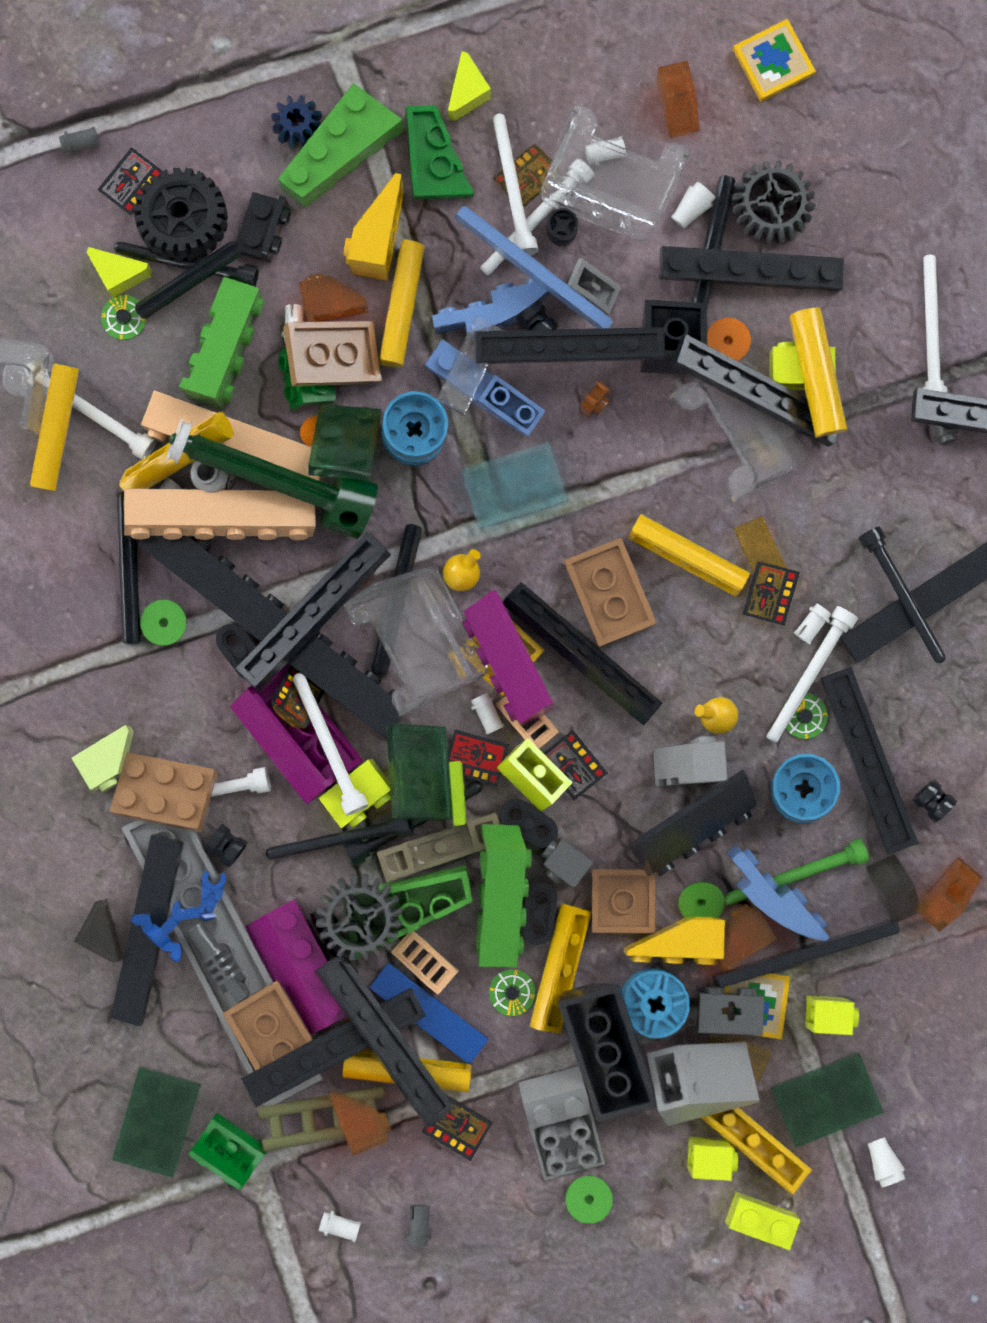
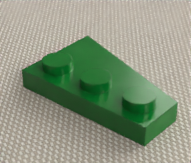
[405,105,474,200]

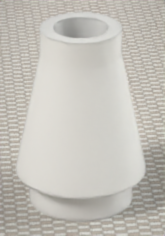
[671,182,715,229]
[868,1137,906,1188]

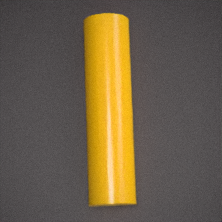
[379,239,425,368]
[789,307,848,438]
[30,364,79,491]
[119,411,234,491]
[628,514,750,597]
[529,903,592,1034]
[343,1051,472,1093]
[700,1108,812,1195]

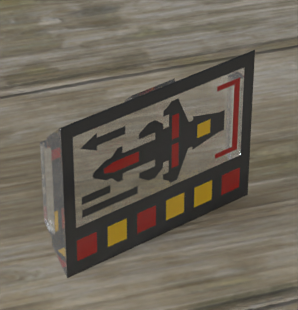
[97,147,162,215]
[544,730,608,800]

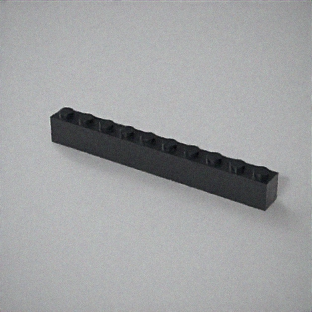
[139,536,409,739]

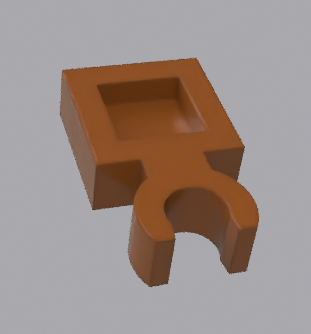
[580,381,611,418]

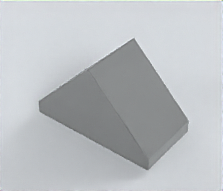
[567,258,621,314]

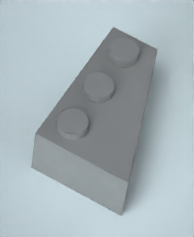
[653,736,727,786]

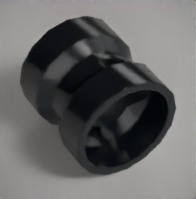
[547,208,578,246]
[516,301,559,330]
[912,779,957,823]
[204,824,248,867]

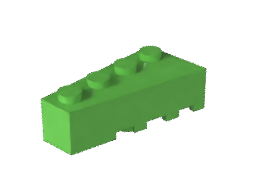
[278,83,404,208]
[179,277,265,410]
[476,824,531,967]
[342,865,473,960]

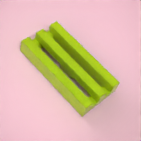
[449,761,466,827]

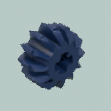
[271,95,323,149]

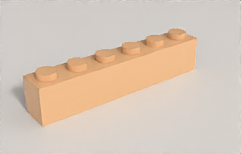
[141,390,331,482]
[124,489,316,540]

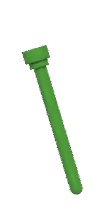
[724,838,870,905]

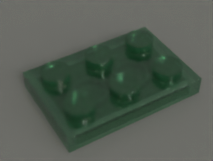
[308,404,381,480]
[386,723,453,821]
[770,1052,884,1148]
[112,1066,202,1178]

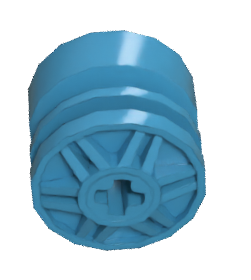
[381,391,448,466]
[770,754,840,823]
[622,967,690,1038]

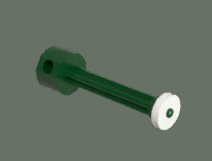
[166,417,378,539]

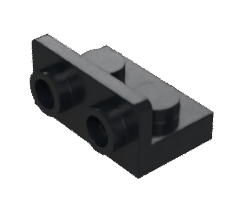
[236,192,291,263]

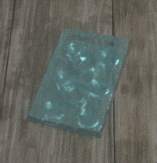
[461,442,568,530]

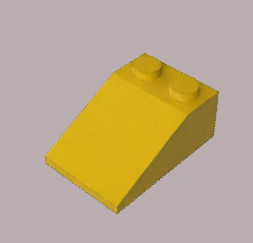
[344,173,404,281]

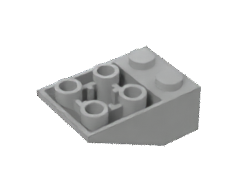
[647,1042,760,1126]
[518,1066,605,1180]

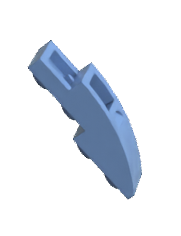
[432,279,551,340]
[424,340,545,436]
[726,845,830,942]

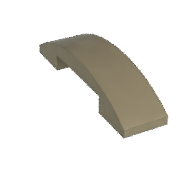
[376,812,500,882]

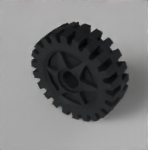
[134,167,228,263]

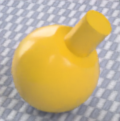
[443,549,481,592]
[694,697,738,734]

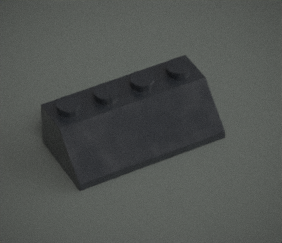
[627,770,757,877]
[558,983,658,1122]

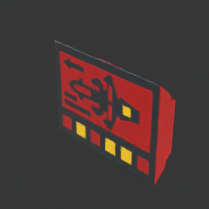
[443,730,509,787]

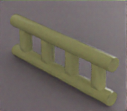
[257,1085,390,1152]

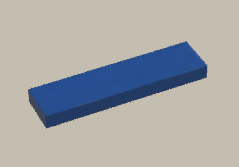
[369,962,489,1065]

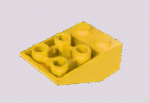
[623,917,725,965]

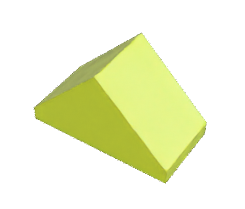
[448,51,491,121]
[87,247,153,298]

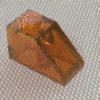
[655,61,700,138]
[299,274,369,322]
[916,857,982,931]
[717,904,777,972]
[328,1089,391,1156]

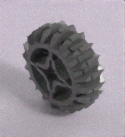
[732,160,816,245]
[316,874,402,961]

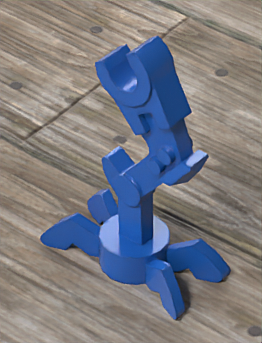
[131,871,226,962]

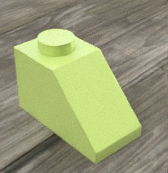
[72,725,134,792]

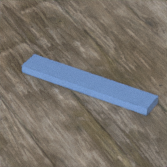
[454,206,613,329]

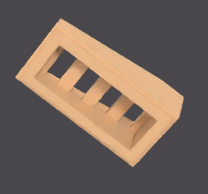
[495,696,559,749]
[391,931,459,995]

